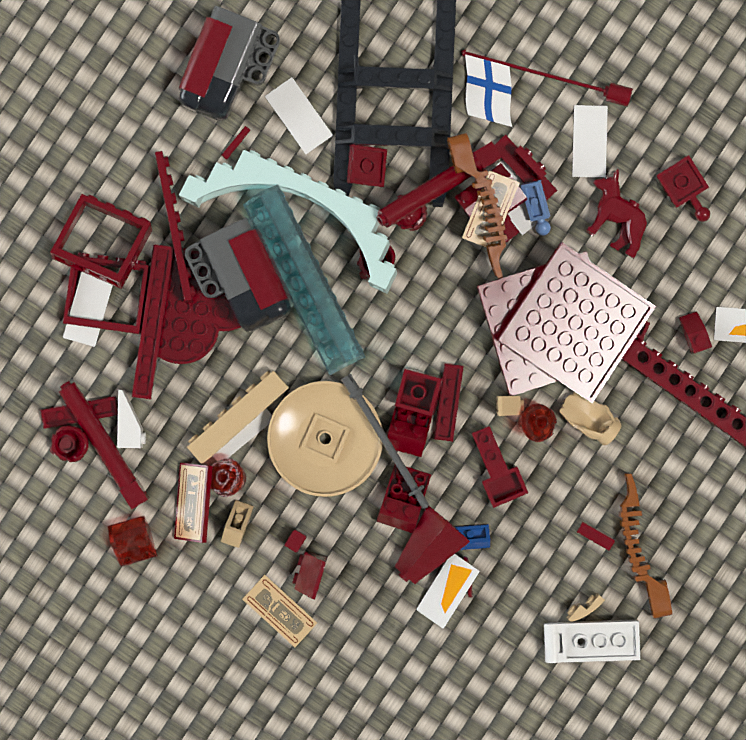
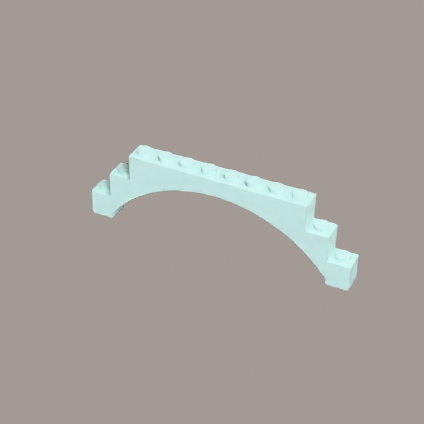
[179,150,397,294]

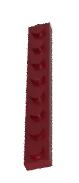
[155,151,196,304]
[132,244,174,400]

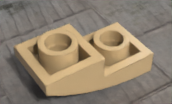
[567,593,605,622]

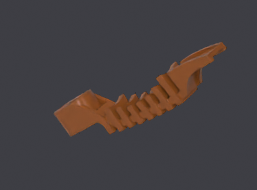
[447,133,507,279]
[618,473,673,619]

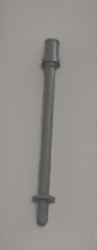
[341,374,429,509]

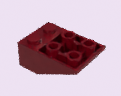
[376,464,431,533]

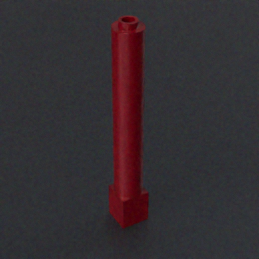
[376,141,502,228]
[59,380,150,509]

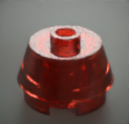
[518,404,557,442]
[211,458,246,497]

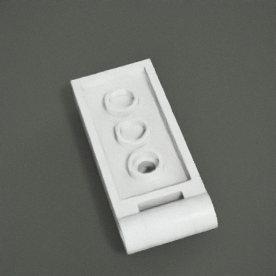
[544,620,640,663]

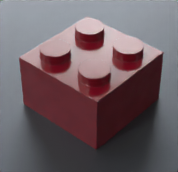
[395,367,444,416]

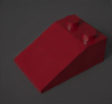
[292,551,328,600]

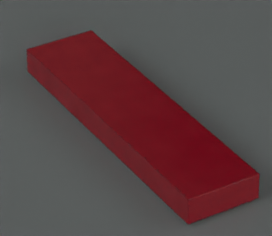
[434,363,464,442]
[40,396,118,429]

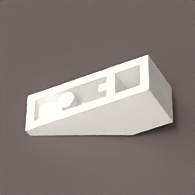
[117,390,146,448]

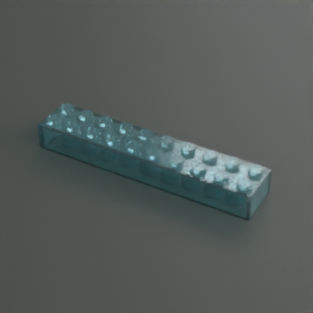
[243,184,365,375]

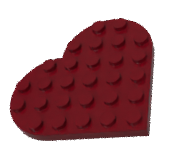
[143,245,241,364]

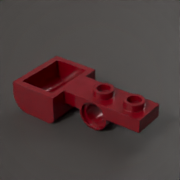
[472,426,528,508]

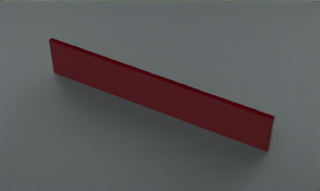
[222,126,251,159]

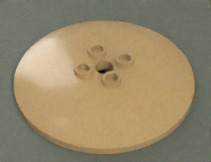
[267,381,383,497]

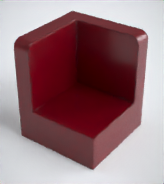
[503,214,519,243]

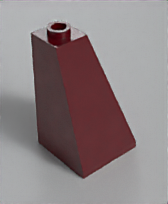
[395,506,470,584]

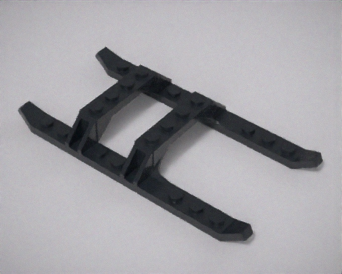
[333,0,456,207]

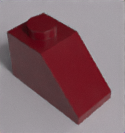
[679,311,712,354]

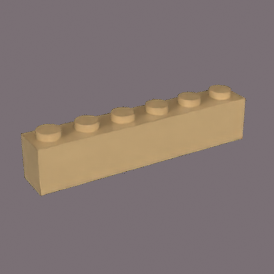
[187,370,289,464]

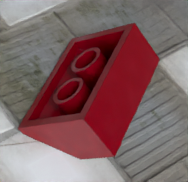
[455,163,527,219]

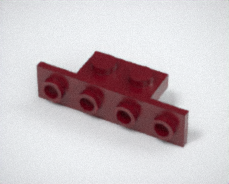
[495,134,558,201]

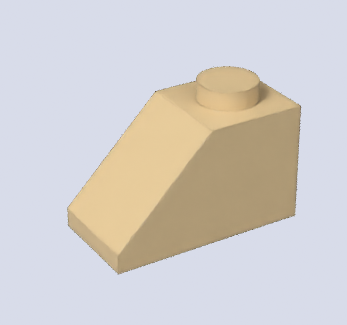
[496,396,524,416]
[221,500,254,548]

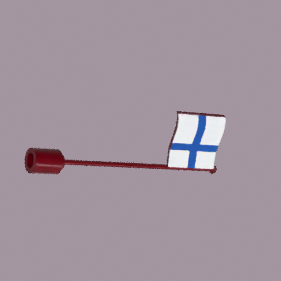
[462,49,633,127]

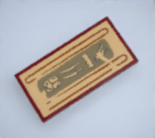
[174,463,212,543]

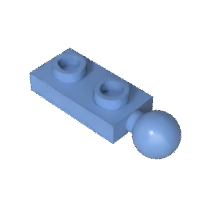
[520,180,551,236]

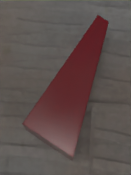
[577,522,615,551]

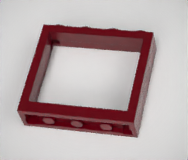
[50,194,152,289]
[63,252,150,334]

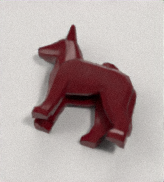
[585,169,647,259]

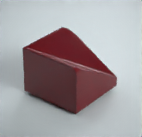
[284,530,307,553]

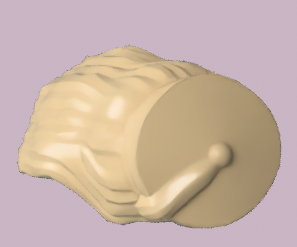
[559,392,621,446]

